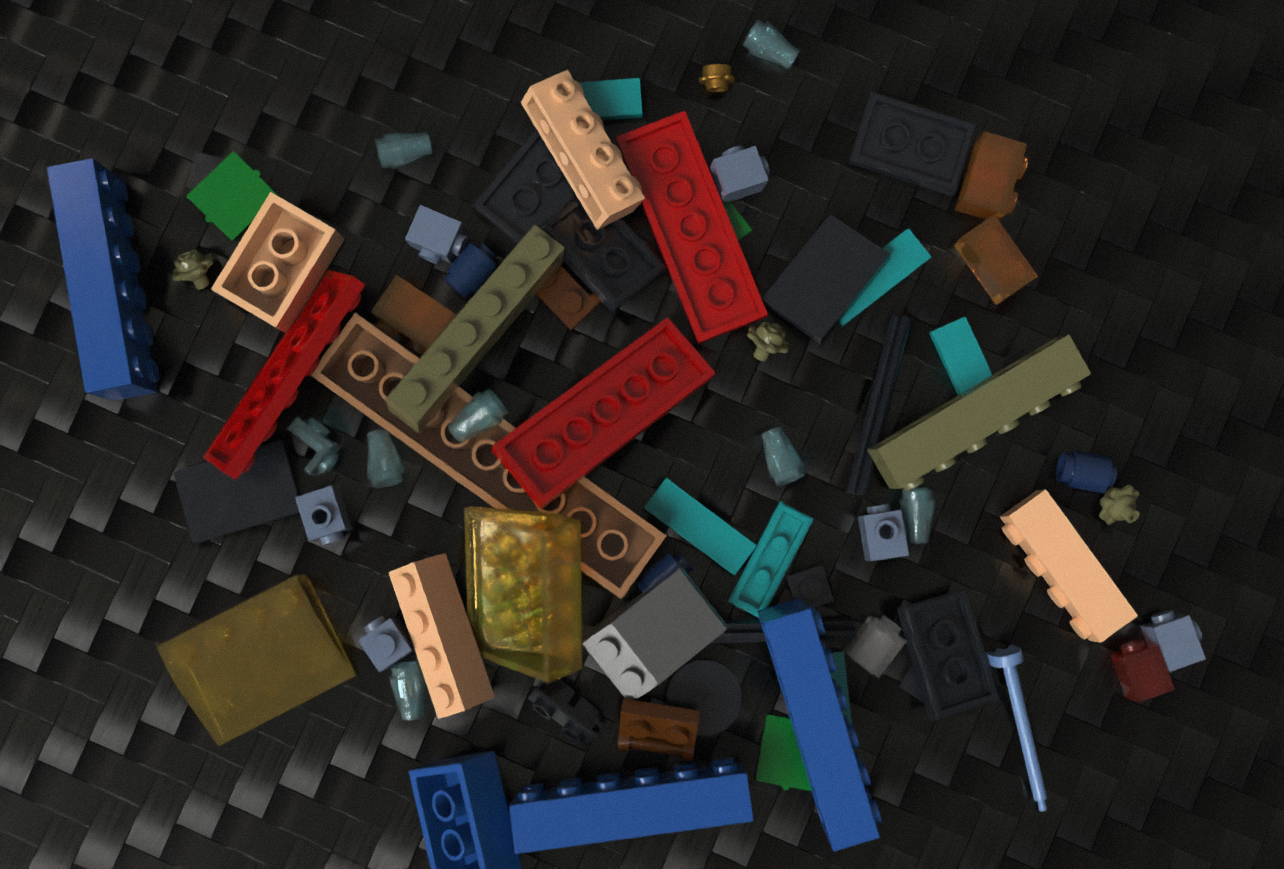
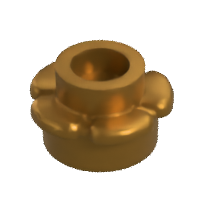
[699,64,735,92]

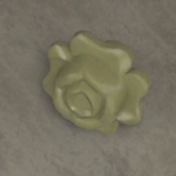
[172,250,213,290]
[747,321,790,361]
[1099,484,1140,525]

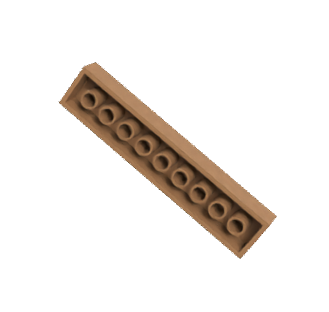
[311,313,666,599]

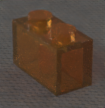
[955,131,1028,223]
[954,215,1038,305]
[371,275,457,356]

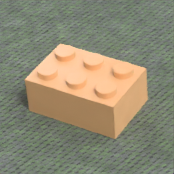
[211,192,345,333]

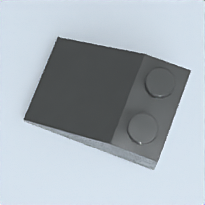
[582,566,728,700]

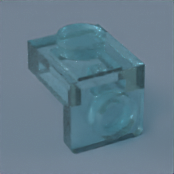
[288,417,341,477]

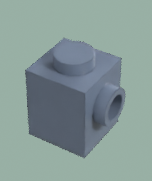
[709,146,770,204]
[405,205,468,265]
[295,485,353,546]
[858,504,909,561]
[1141,610,1206,672]
[358,616,415,672]

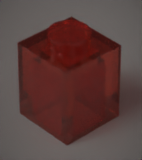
[1110,639,1175,702]

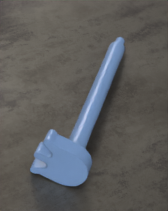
[985,645,1047,811]

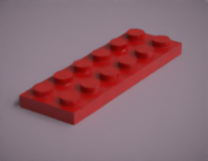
[616,110,768,344]
[203,270,365,480]
[491,317,716,509]

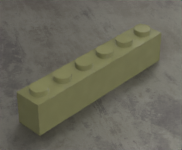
[386,225,565,433]
[867,334,1091,492]

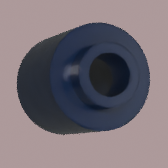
[444,242,498,299]
[1056,450,1117,493]
[636,551,693,593]

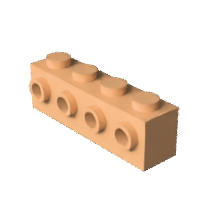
[521,69,645,230]
[1000,489,1138,643]
[388,553,495,719]

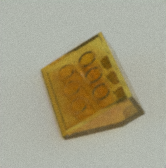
[464,506,582,683]
[157,575,356,746]

